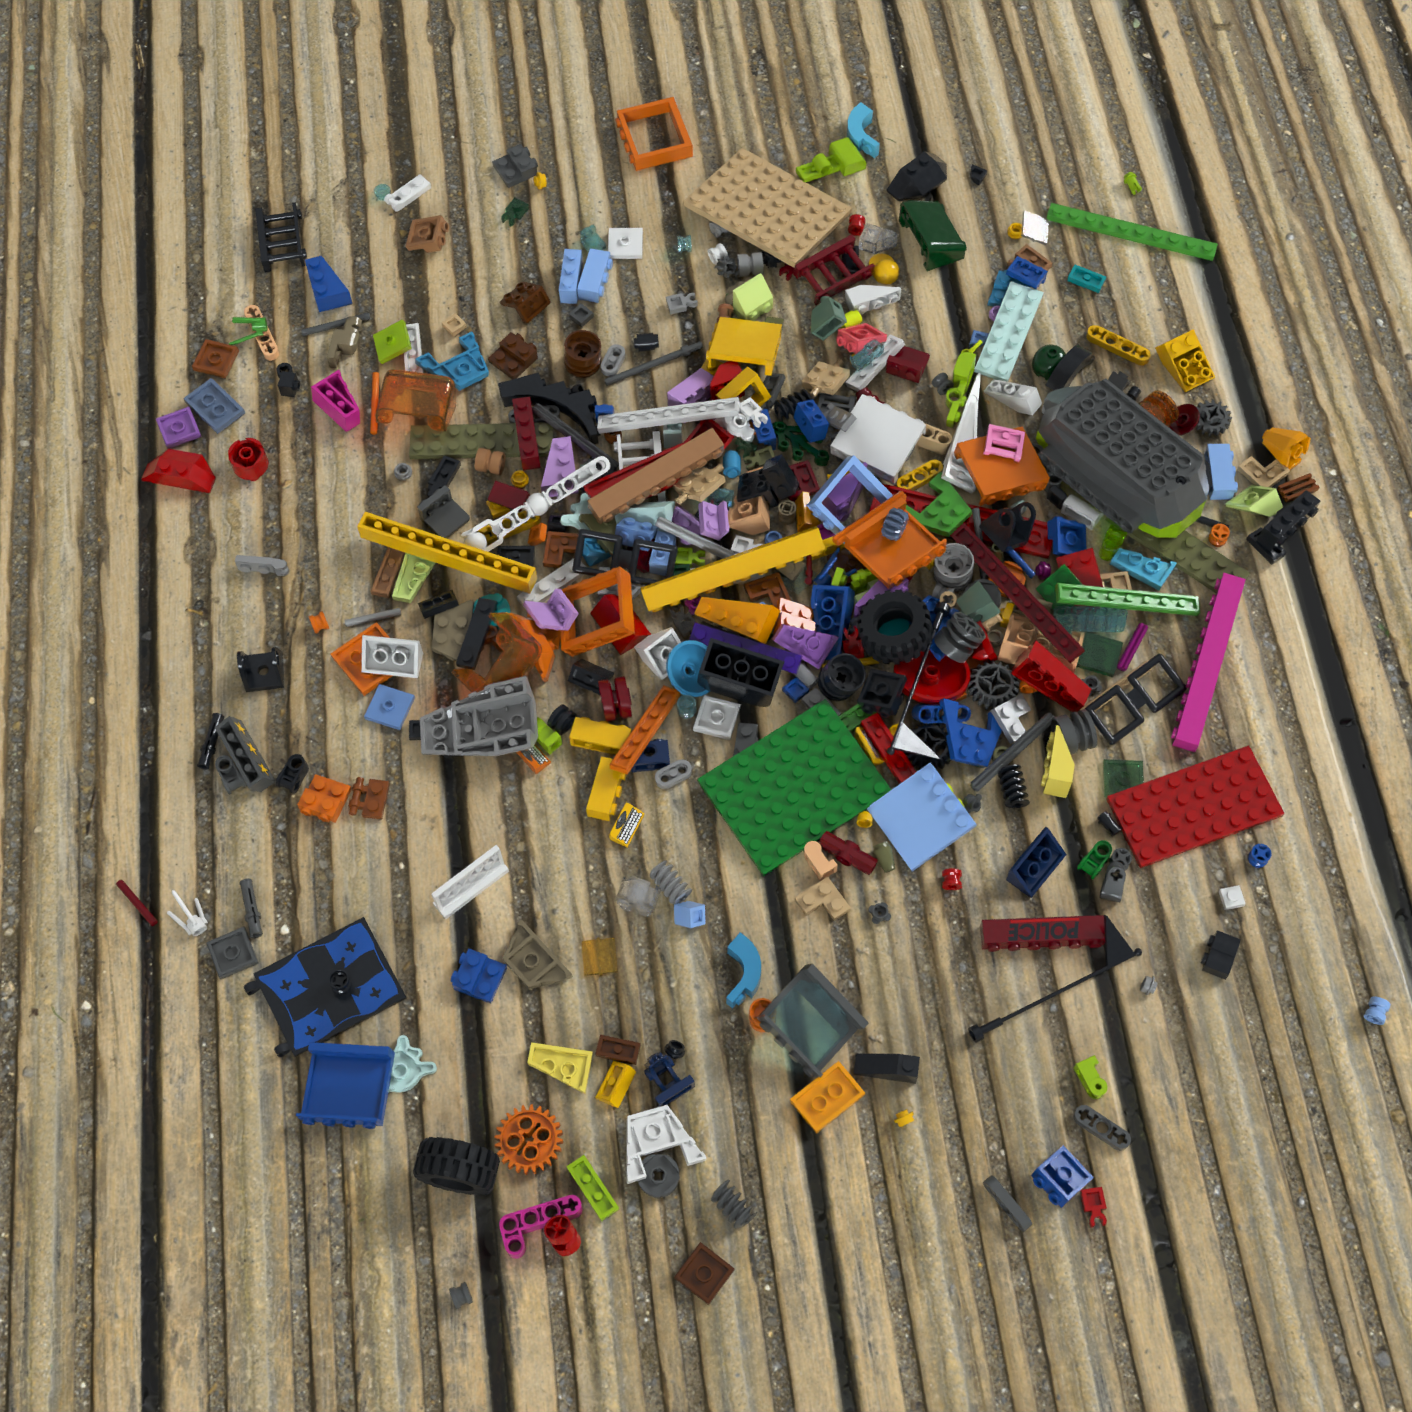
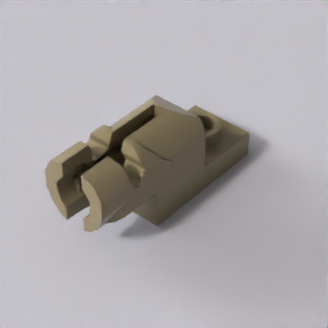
[327,316,363,368]

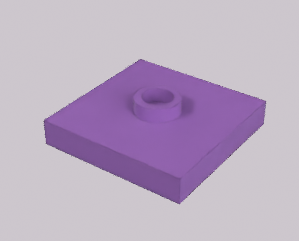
[156,407,202,449]

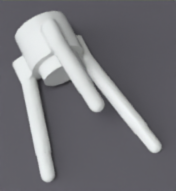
[167,890,208,936]

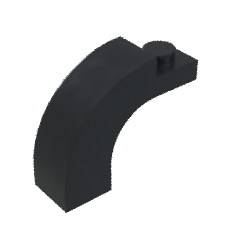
[1045,344,1095,391]

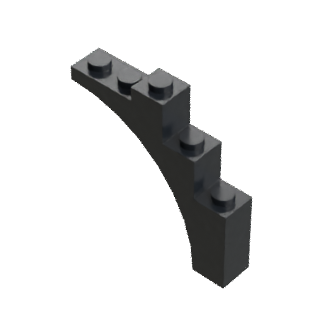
[498,372,601,445]

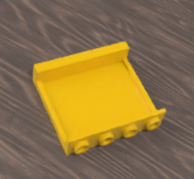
[706,317,782,376]

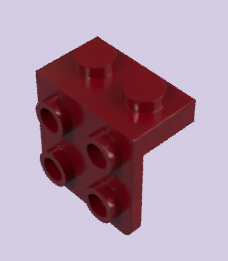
[886,346,930,383]

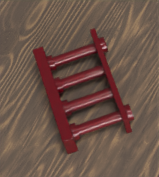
[793,234,875,305]

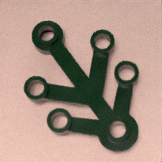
[772,421,829,466]

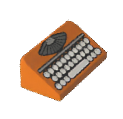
[516,744,551,774]

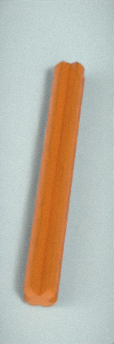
[832,491,907,546]

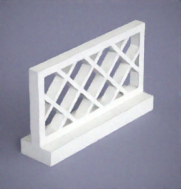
[431,845,509,920]

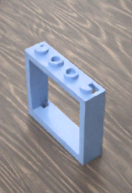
[806,455,893,544]

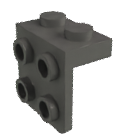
[417,485,470,538]

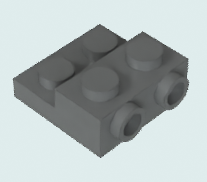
[492,144,538,188]

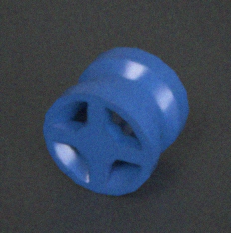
[1248,844,1272,868]

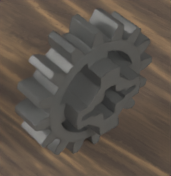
[1196,399,1232,437]

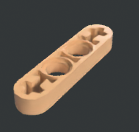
[244,305,279,361]

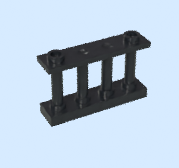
[255,202,307,272]

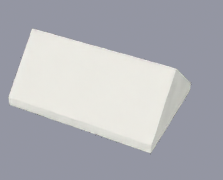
[361,635,423,678]

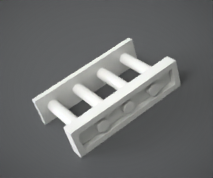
[614,431,666,502]

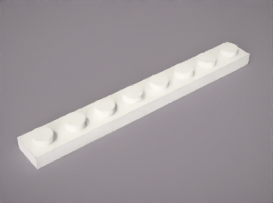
[597,397,740,434]

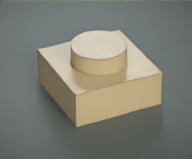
[442,313,467,337]

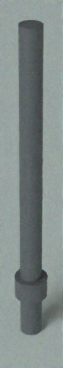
[604,341,703,386]

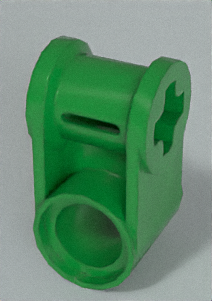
[1077,840,1112,880]

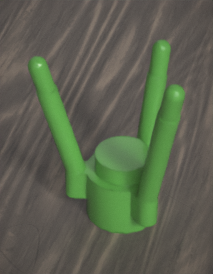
[229,317,268,345]

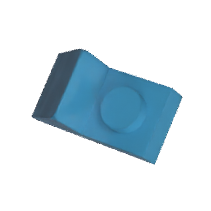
[582,538,612,567]

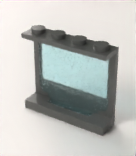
[757,964,869,1077]

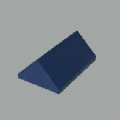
[1006,827,1067,898]

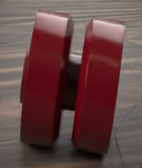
[598,676,632,722]

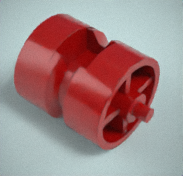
[544,1215,581,1256]

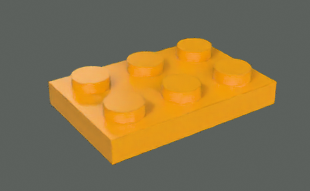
[790,1061,865,1134]

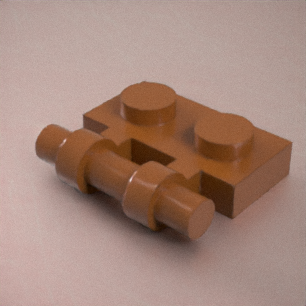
[348,777,390,820]

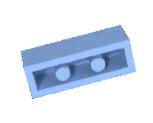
[577,248,613,303]
[559,249,583,304]
[1204,444,1238,500]

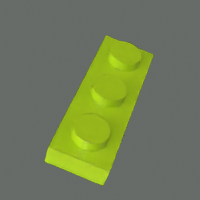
[566,1155,619,1222]

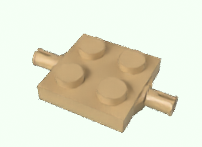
[802,359,850,399]
[674,463,726,505]

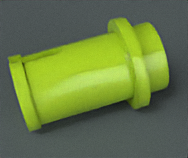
[1124,172,1142,195]

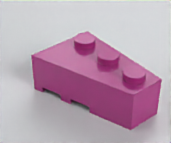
[311,370,360,432]

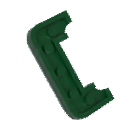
[899,200,967,271]

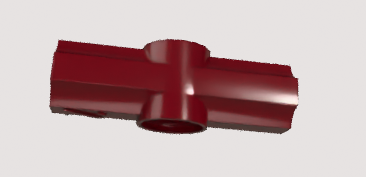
[819,831,878,876]

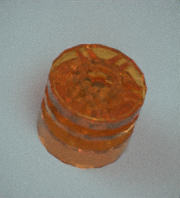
[1138,390,1179,427]

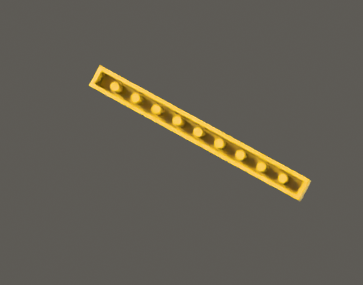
[357,512,537,594]
[640,526,825,612]

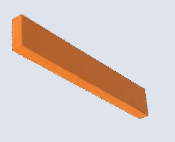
[609,685,681,775]

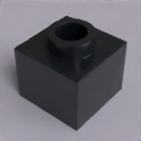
[277,371,300,398]

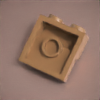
[405,215,449,253]

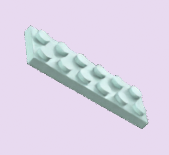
[974,281,1044,382]

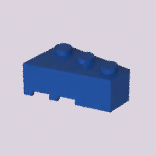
[305,256,353,312]

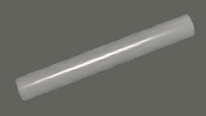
[345,608,401,627]

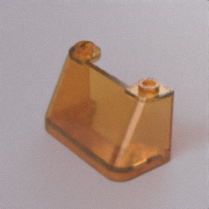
[375,369,456,432]

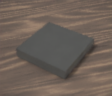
[206,927,259,980]

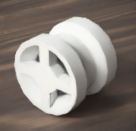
[707,243,728,265]

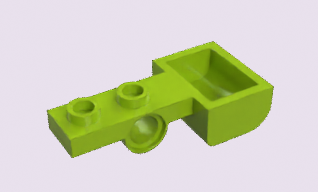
[796,137,867,183]
[946,352,976,428]

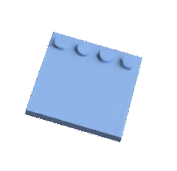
[867,762,977,872]

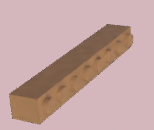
[588,428,724,524]

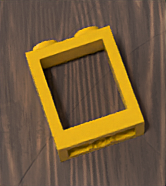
[716,366,771,407]

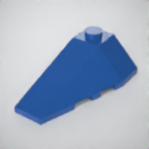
[811,585,855,661]

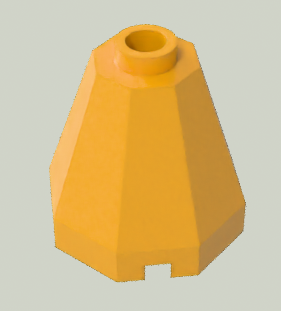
[1262,427,1311,470]

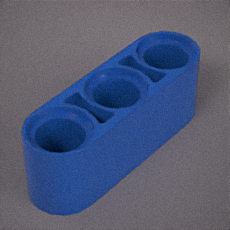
[911,704,971,723]

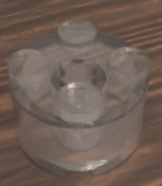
[616,876,661,917]

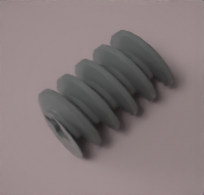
[711,1179,757,1229]

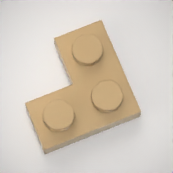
[1237,456,1290,488]
[795,877,851,921]

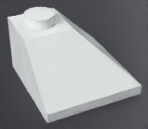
[634,627,681,680]

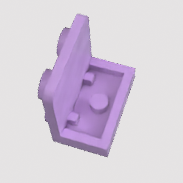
[523,589,579,631]

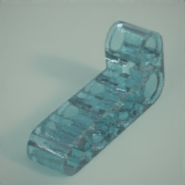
[1053,606,1128,636]

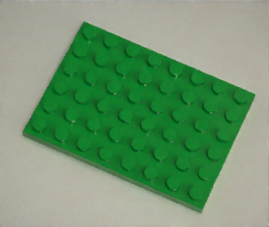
[697,699,892,876]

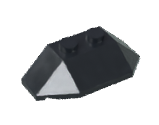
[887,151,947,201]

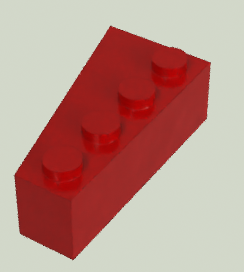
[1011,640,1091,712]

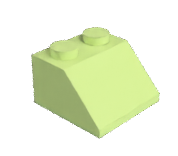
[733,273,773,321]

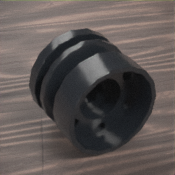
[817,653,866,702]

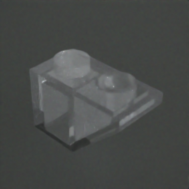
[859,223,899,254]

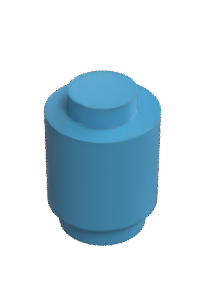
[723,450,741,478]

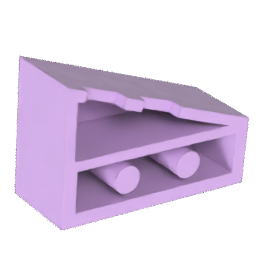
[667,368,714,424]

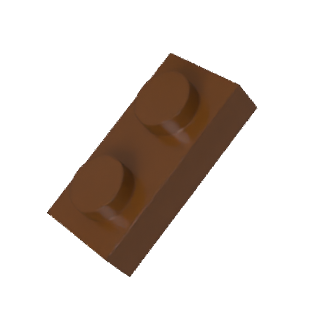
[595,1034,641,1065]

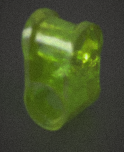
[1099,524,1128,561]

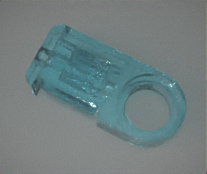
[850,339,884,371]

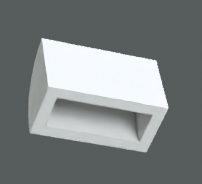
[1061,494,1104,530]

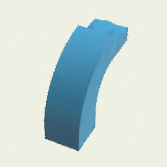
[726,932,761,1009]

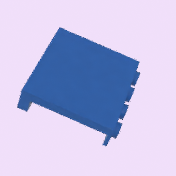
[296,1042,395,1129]

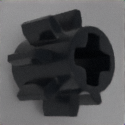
[762,252,782,268]

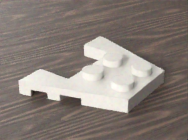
[626,1105,706,1184]

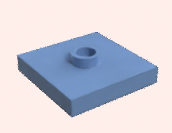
[364,684,415,730]

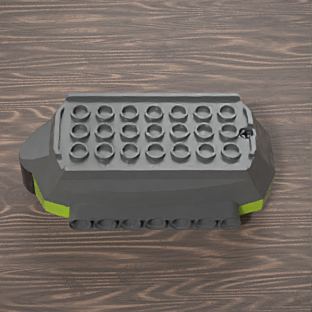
[1036,379,1209,538]

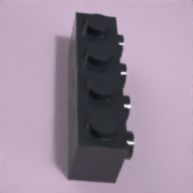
[1256,490,1321,552]

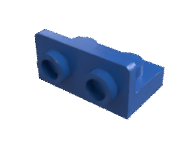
[1006,256,1048,289]
[751,409,776,450]

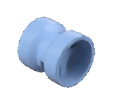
[1364,996,1391,1025]

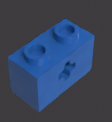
[793,399,829,443]

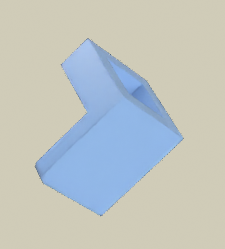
[674,901,705,928]

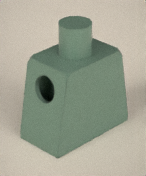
[811,296,847,341]
[956,580,1001,623]

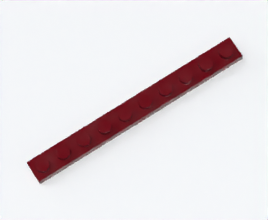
[950,523,1085,663]

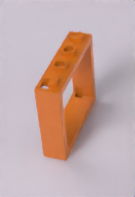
[615,97,693,171]
[560,566,635,657]

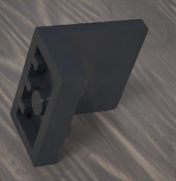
[736,468,779,508]

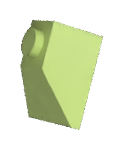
[1225,485,1283,517]

